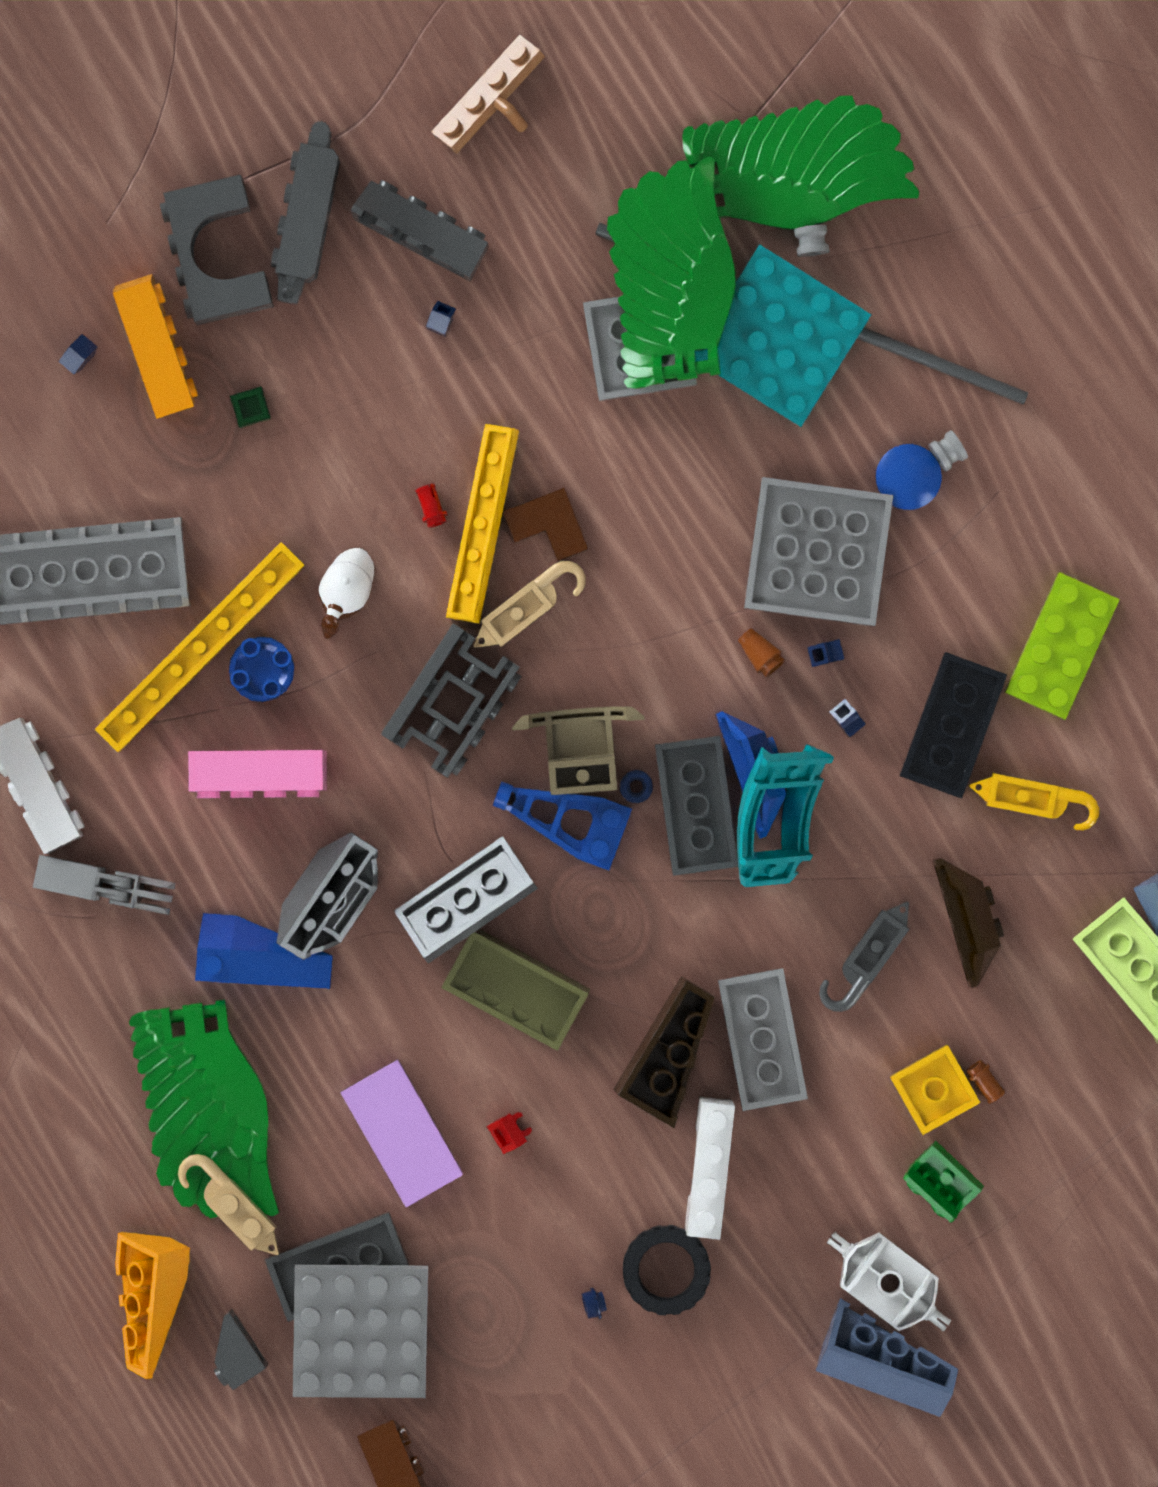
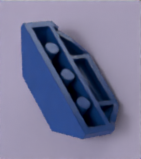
[715,711,787,839]

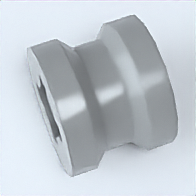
[794,225,830,257]
[928,430,968,472]

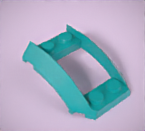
[737,744,834,887]

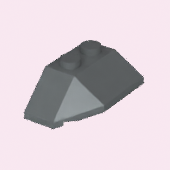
[277,832,378,960]

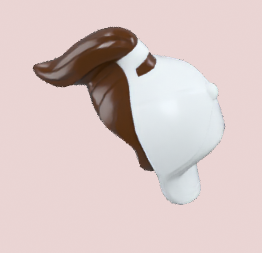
[319,548,374,639]

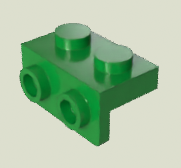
[903,1141,984,1223]

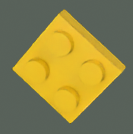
[890,1044,980,1135]

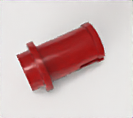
[415,484,448,528]

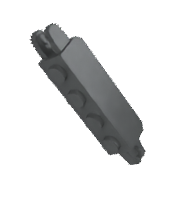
[271,121,340,305]

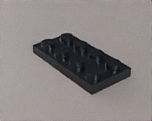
[899,652,1007,799]

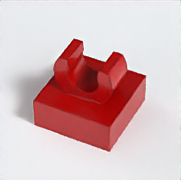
[486,1112,532,1154]

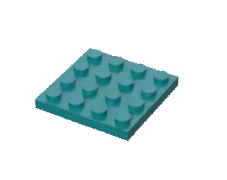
[696,244,872,427]

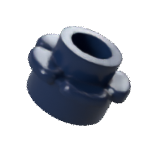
[581,1288,607,1320]

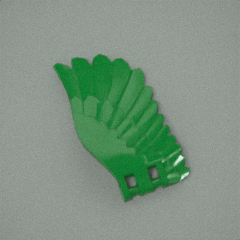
[682,95,919,230]
[607,156,736,389]
[129,999,279,1219]

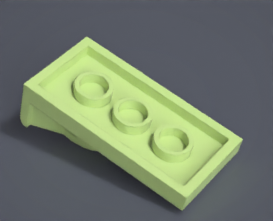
[1073,897,1158,1044]

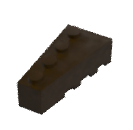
[613,976,715,1128]

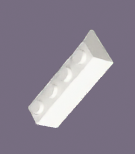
[0,718,85,854]

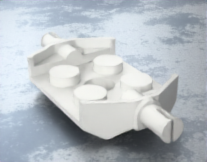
[827,1232,951,1331]

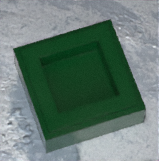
[230,387,271,428]

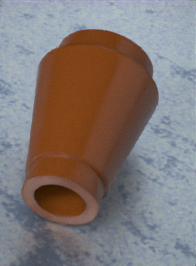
[738,628,785,678]

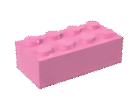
[188,750,327,798]

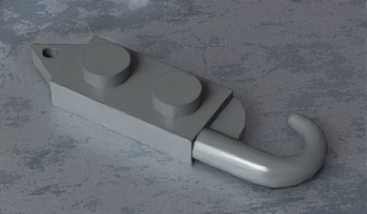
[819,902,909,1012]

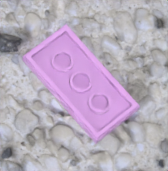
[340,1059,464,1207]

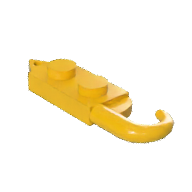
[969,773,1099,831]

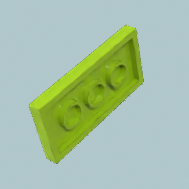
[1004,572,1120,720]

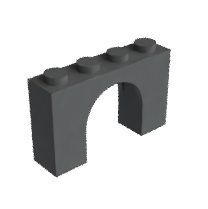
[160,174,274,326]

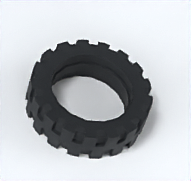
[623,1225,711,1316]

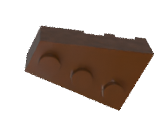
[357,1419,430,1487]

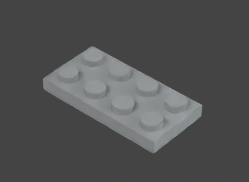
[718,968,808,1111]

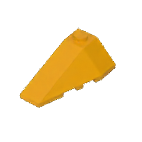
[115,1232,190,1379]

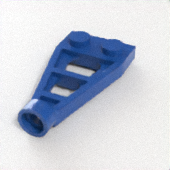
[492,781,632,871]

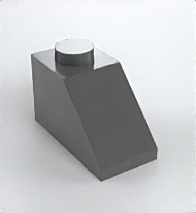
[214,1309,268,1390]

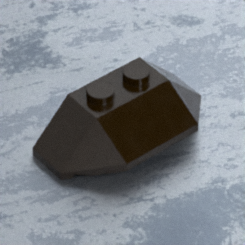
[932,858,1004,988]

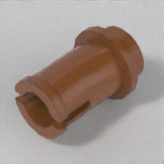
[966,1060,1005,1104]

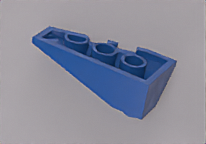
[195,913,333,989]

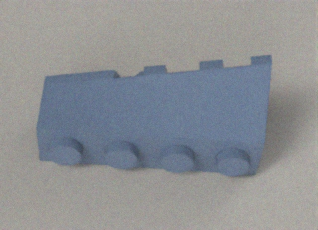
[816,1298,958,1417]

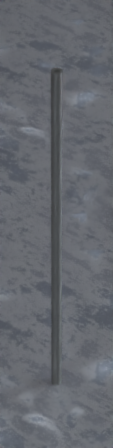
[595,223,1028,405]

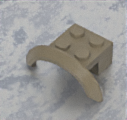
[512,706,645,795]

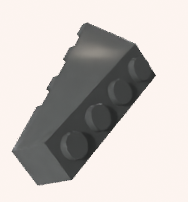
[351,180,489,282]

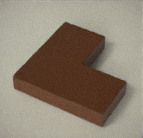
[503,488,588,561]

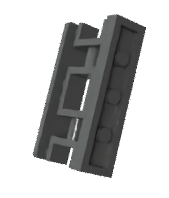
[381,623,522,778]

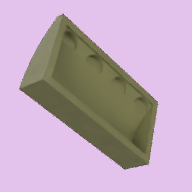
[441,929,590,1051]

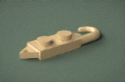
[474,561,586,648]
[178,1154,280,1255]

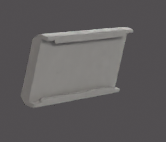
[0,517,191,625]

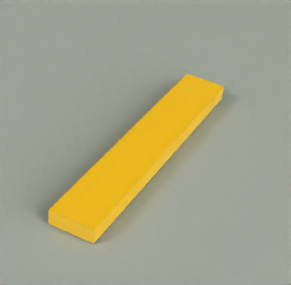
[446,424,519,624]

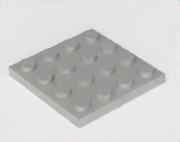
[744,477,893,627]
[293,1264,428,1398]

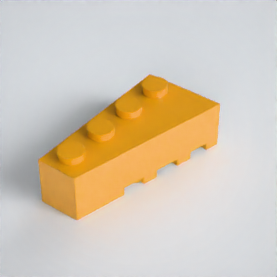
[113,274,199,419]

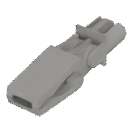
[33,855,176,915]

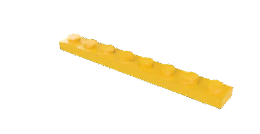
[95,542,305,753]

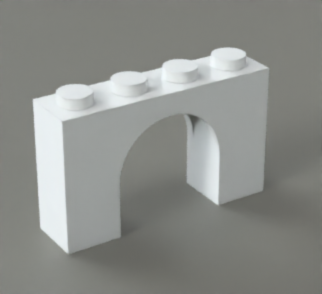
[685,1096,735,1240]

